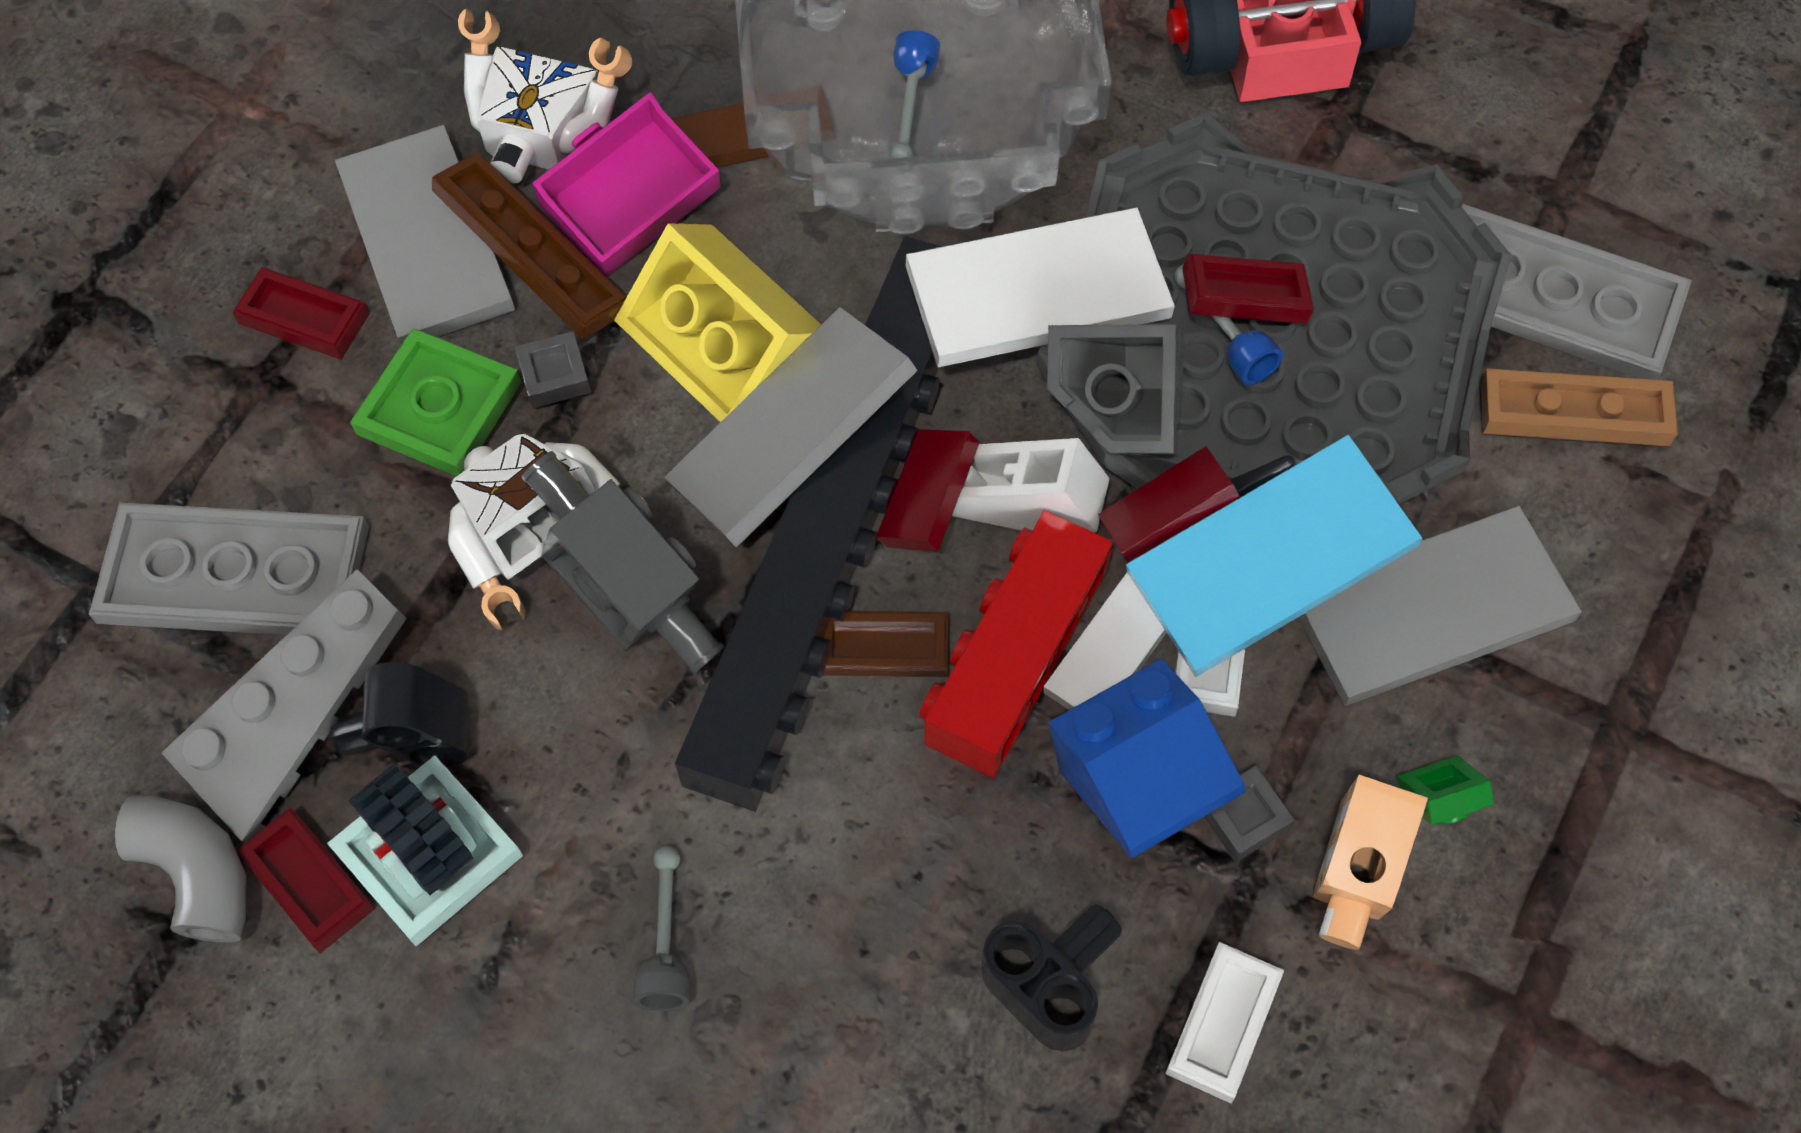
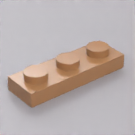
[1481,369,1678,446]

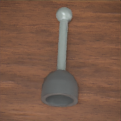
[633,845,690,1011]

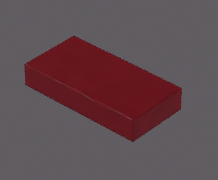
[1182,253,1314,324]
[232,267,370,360]
[876,429,979,552]
[1098,446,1240,563]
[236,807,375,954]

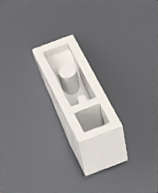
[952,438,1110,533]

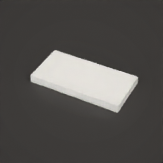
[905,208,1175,367]

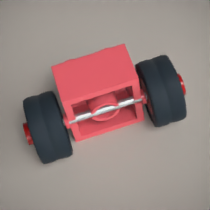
[1166,0,1415,102]

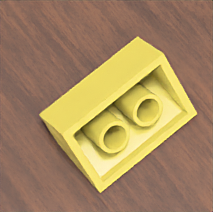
[614,223,821,422]

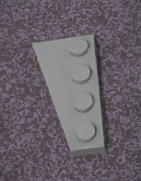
[162,569,407,843]

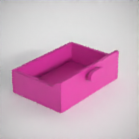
[532,92,721,277]

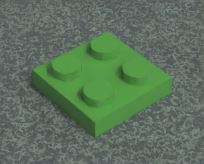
[350,328,522,476]

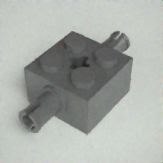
[521,451,725,675]

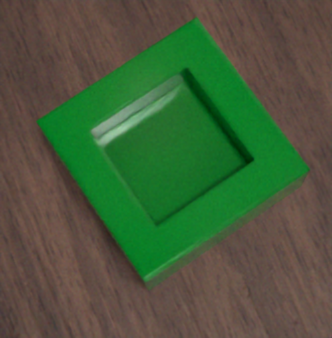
[1397,755,1494,826]

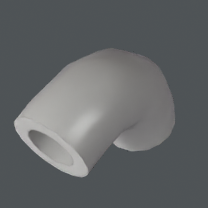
[115,794,247,943]

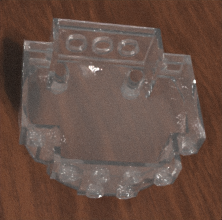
[735,0,1112,234]

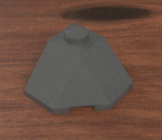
[1047,324,1184,454]

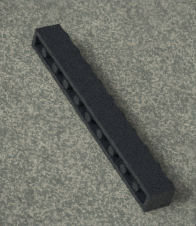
[675,236,943,812]

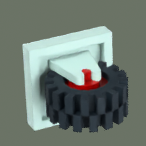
[327,755,523,946]

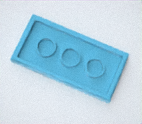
[1126,435,1422,677]

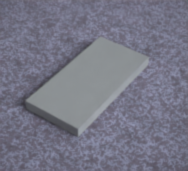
[335,125,515,345]
[1461,204,1692,380]
[664,307,918,547]
[89,502,369,635]
[1298,506,1582,707]

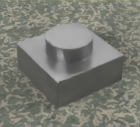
[515,331,591,409]
[1204,766,1295,862]

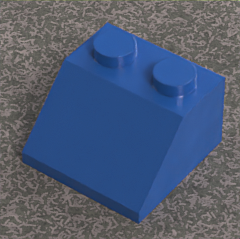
[1049,659,1245,859]

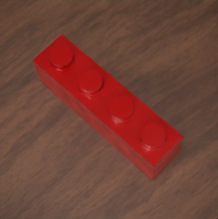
[919,510,1114,780]

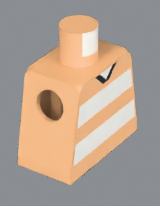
[1313,775,1428,950]

